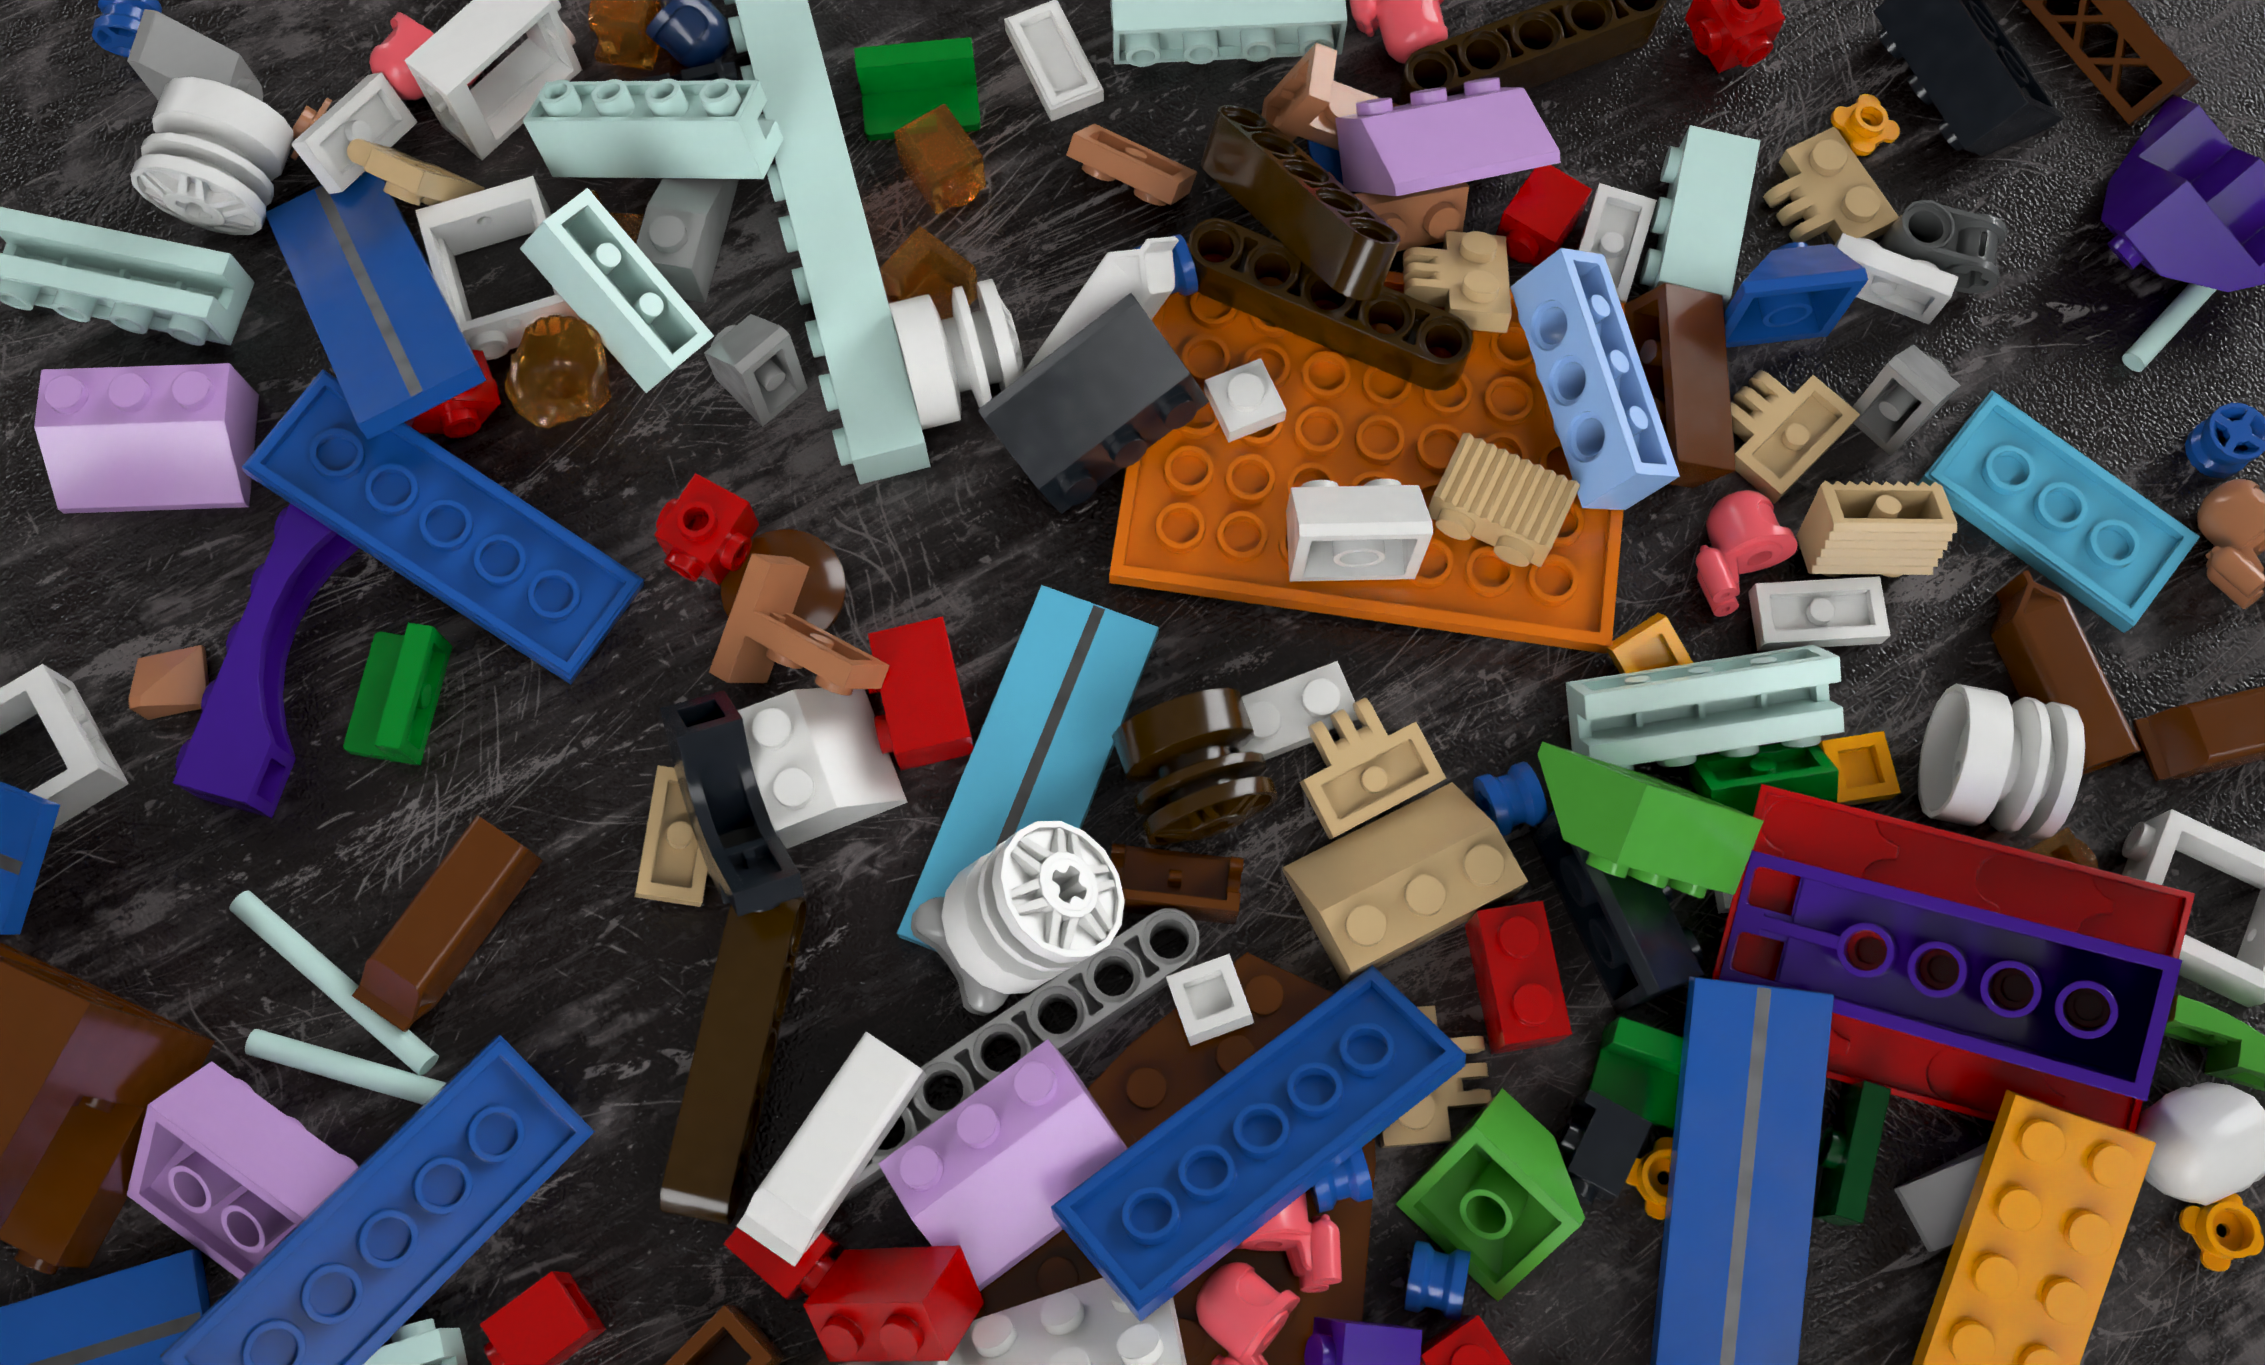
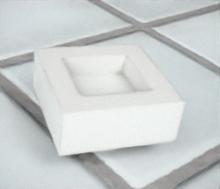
[1204,358,1287,443]
[1166,954,1254,1046]

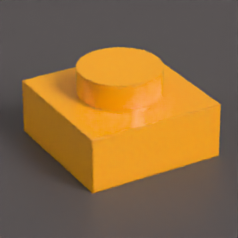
[1606,613,1693,674]
[1818,731,1901,806]

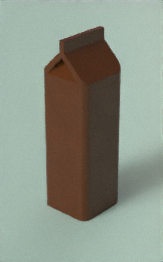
[1990,570,2141,775]
[2132,686,2265,781]
[352,815,543,1033]

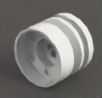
[130,77,293,235]
[889,279,1024,430]
[1918,683,2085,840]
[941,821,1125,994]

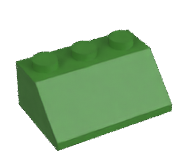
[1538,741,1763,899]

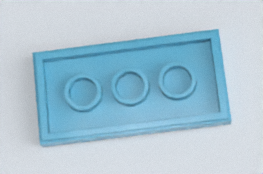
[1917,390,2200,633]

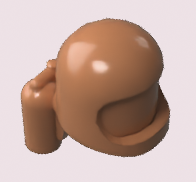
[2197,479,2265,609]

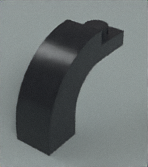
[660,690,804,917]

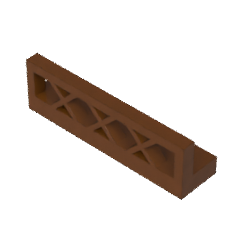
[2022,0,2199,126]

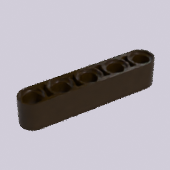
[1397,0,1667,105]
[1200,105,1401,301]
[1188,218,1473,391]
[660,897,807,1225]

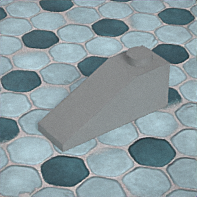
[636,178,739,303]

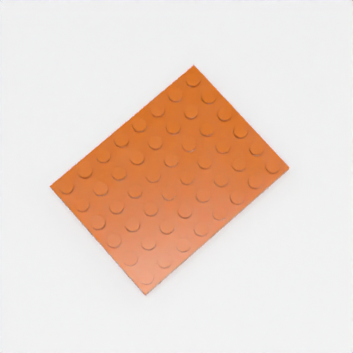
[1109,244,1626,654]

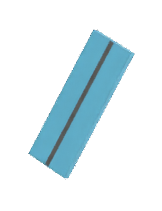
[897,585,1159,952]

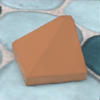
[129,645,209,720]

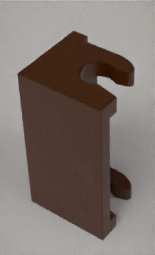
[1111,843,1244,925]

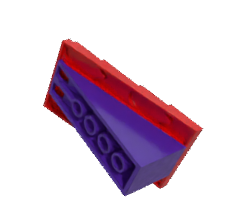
[1712,784,2195,1133]

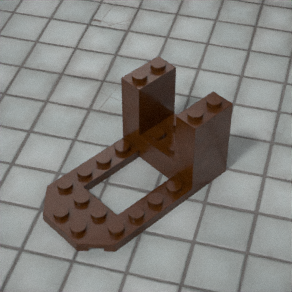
[0,942,215,1275]

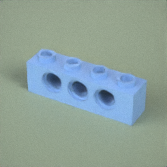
[1510,248,1680,510]

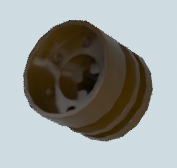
[1112,688,1278,845]

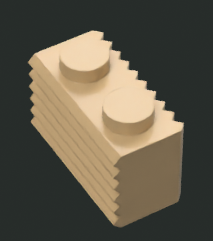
[1428,433,1580,567]
[1796,481,1957,577]

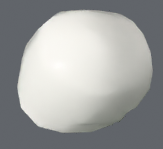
[2135,1082,2265,1206]

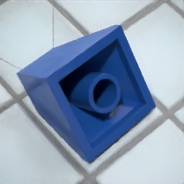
[1724,242,1868,348]

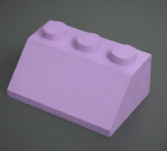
[1335,77,1561,196]
[34,363,259,514]
[878,1039,1128,1291]
[127,1061,358,1279]

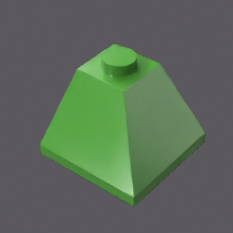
[1396,1088,1585,1302]

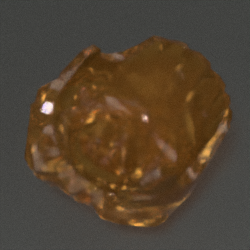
[505,315,611,428]

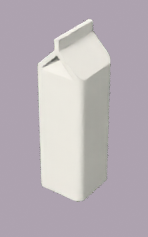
[1022,236,1179,376]
[737,1032,927,1267]

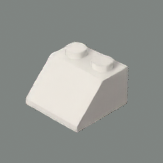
[1286,479,1433,582]
[738,688,908,849]

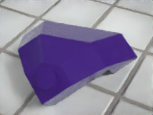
[2101,95,2265,292]

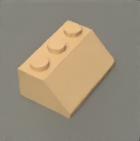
[1282,782,1528,985]

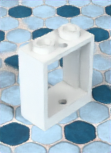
[404,0,582,160]
[415,176,584,360]
[0,664,129,829]
[2122,809,2265,1008]

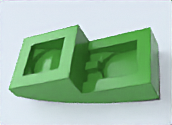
[2163,995,2265,1092]

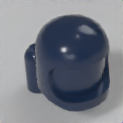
[645,0,731,68]

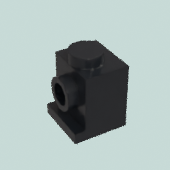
[1557,1090,1652,1205]

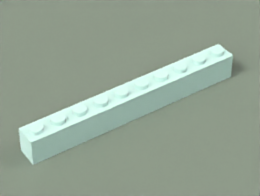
[724,0,931,484]

